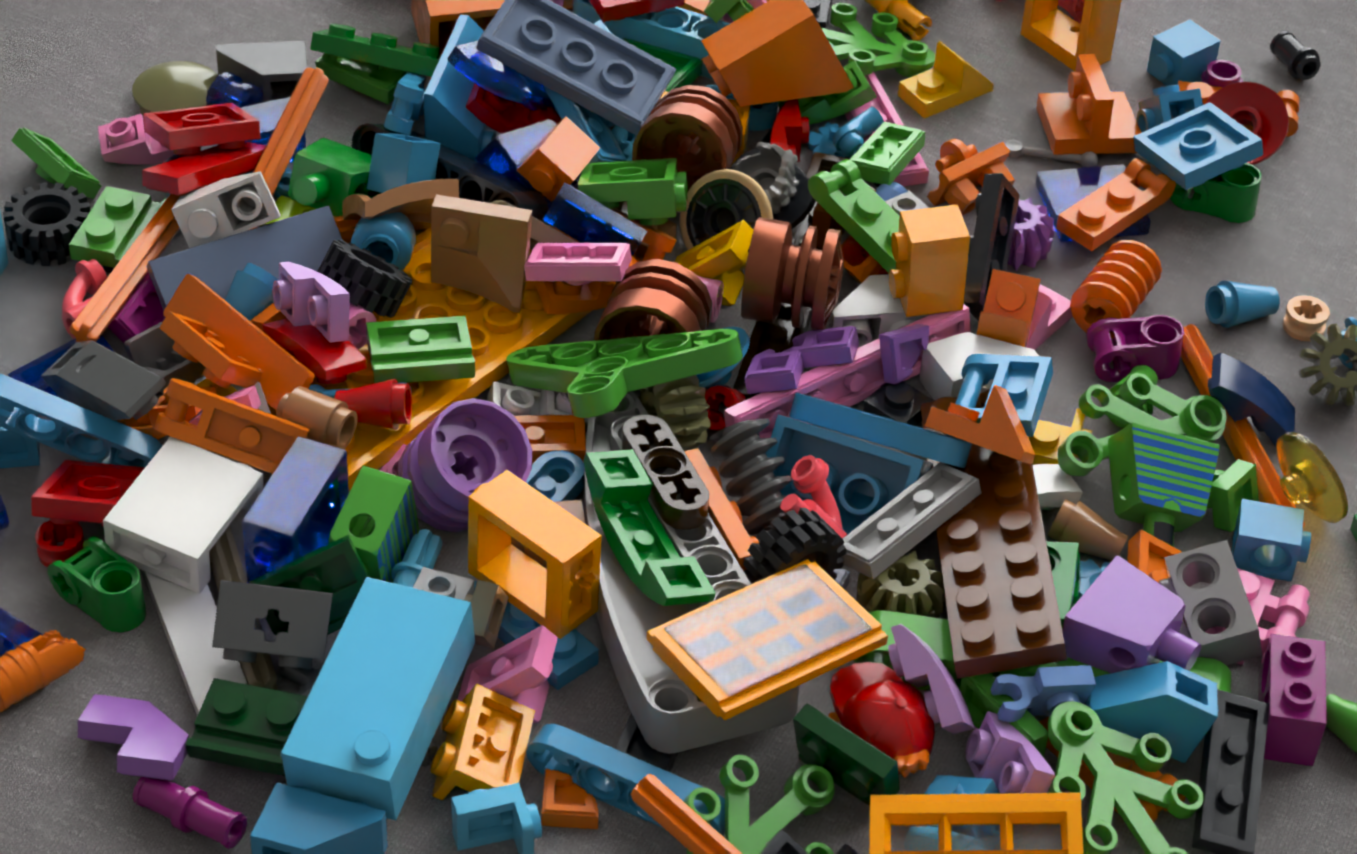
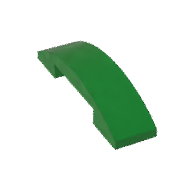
[583,449,716,606]

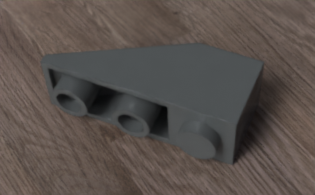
[41,340,167,420]

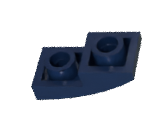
[1208,353,1295,448]

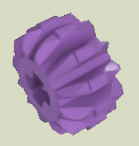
[1008,198,1055,271]

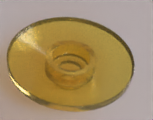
[1276,432,1348,523]

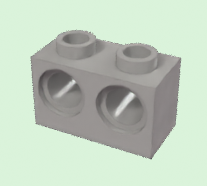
[1159,540,1262,665]

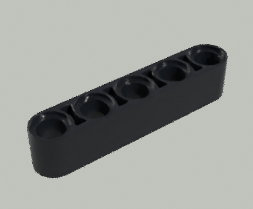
[351,123,549,223]

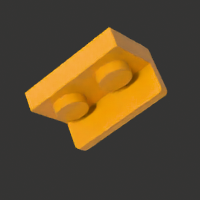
[430,683,535,801]

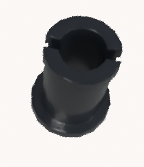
[1270,31,1321,80]

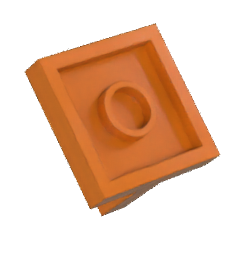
[1036,54,1141,155]

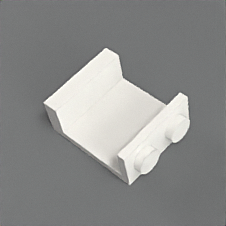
[103,436,264,594]

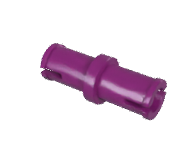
[133,777,247,849]

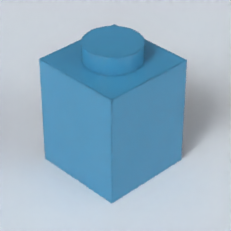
[1147,19,1221,86]
[367,133,441,193]

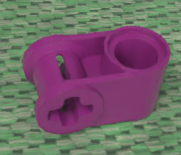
[1086,315,1184,382]

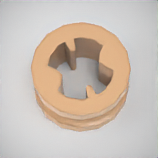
[1283,295,1330,341]

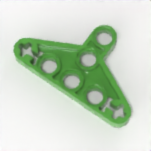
[506,329,743,418]

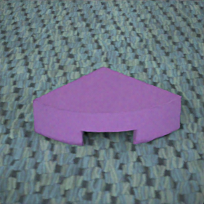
[879,324,929,384]

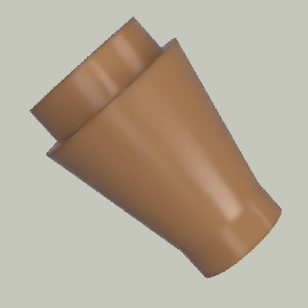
[1047,499,1129,561]

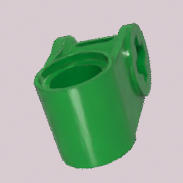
[1170,163,1262,223]
[47,536,147,632]

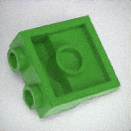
[578,158,688,225]

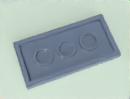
[475,0,677,136]
[146,206,343,310]

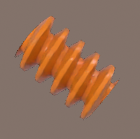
[1070,240,1162,339]

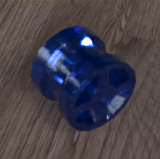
[206,72,264,118]

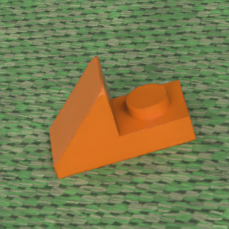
[977,269,1041,347]
[925,385,1035,464]

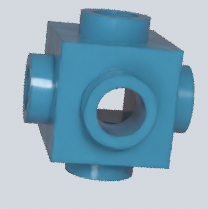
[1136,85,1203,133]

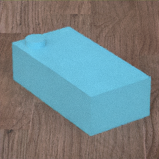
[281,577,475,821]

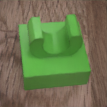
[704,0,754,23]
[1207,459,1259,532]

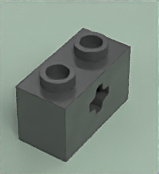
[212,580,333,669]

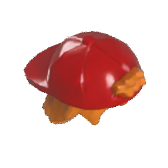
[828,662,935,778]

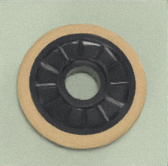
[680,169,773,270]

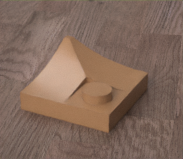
[342,179,459,230]
[431,194,532,313]

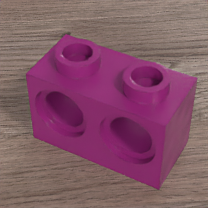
[1258,633,1327,766]

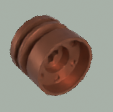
[632,85,743,191]
[741,217,844,330]
[594,259,712,390]

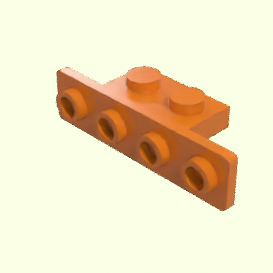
[159,274,315,410]

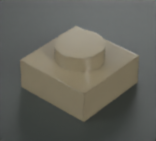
[464,580,509,649]

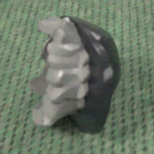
[729,142,816,229]

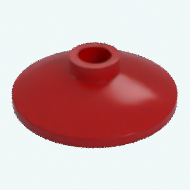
[1204,82,1289,165]

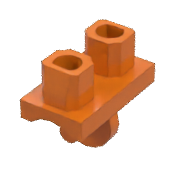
[927,139,1015,216]

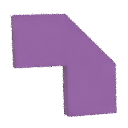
[744,326,859,394]
[78,694,189,781]

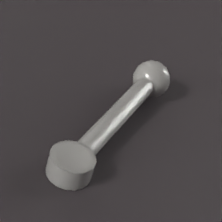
[1005,140,1098,169]

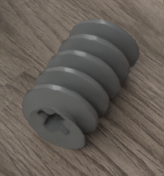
[710,418,799,535]

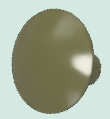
[132,61,222,116]

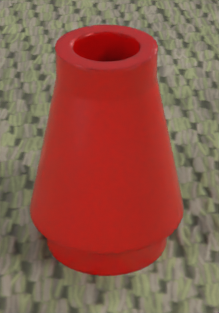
[335,379,412,430]

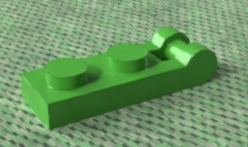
[808,159,900,273]

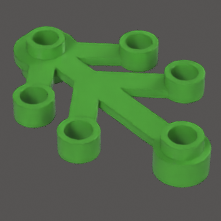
[821,3,935,78]
[1057,373,1227,476]
[1047,701,1204,854]
[683,754,835,854]

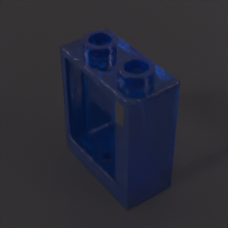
[242,436,349,583]

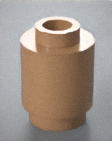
[276,386,357,451]

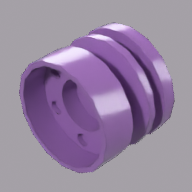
[398,398,532,532]

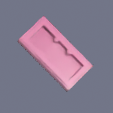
[524,243,632,286]

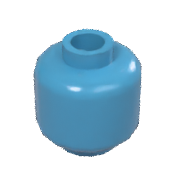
[351,212,416,271]

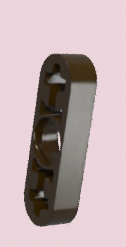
[622,414,709,530]

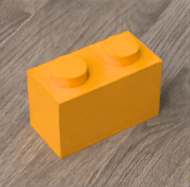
[889,205,970,317]

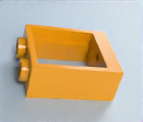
[1020,0,1121,71]
[468,470,602,639]

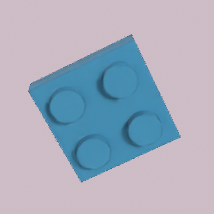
[1134,102,1263,190]

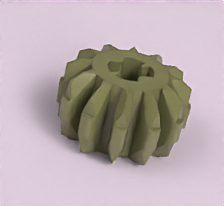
[1299,324,1357,406]
[638,375,711,451]
[856,550,946,618]

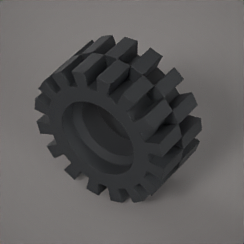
[3,183,90,266]
[317,240,413,318]
[743,508,846,611]

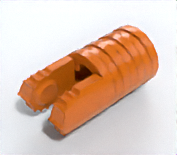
[0,630,86,712]

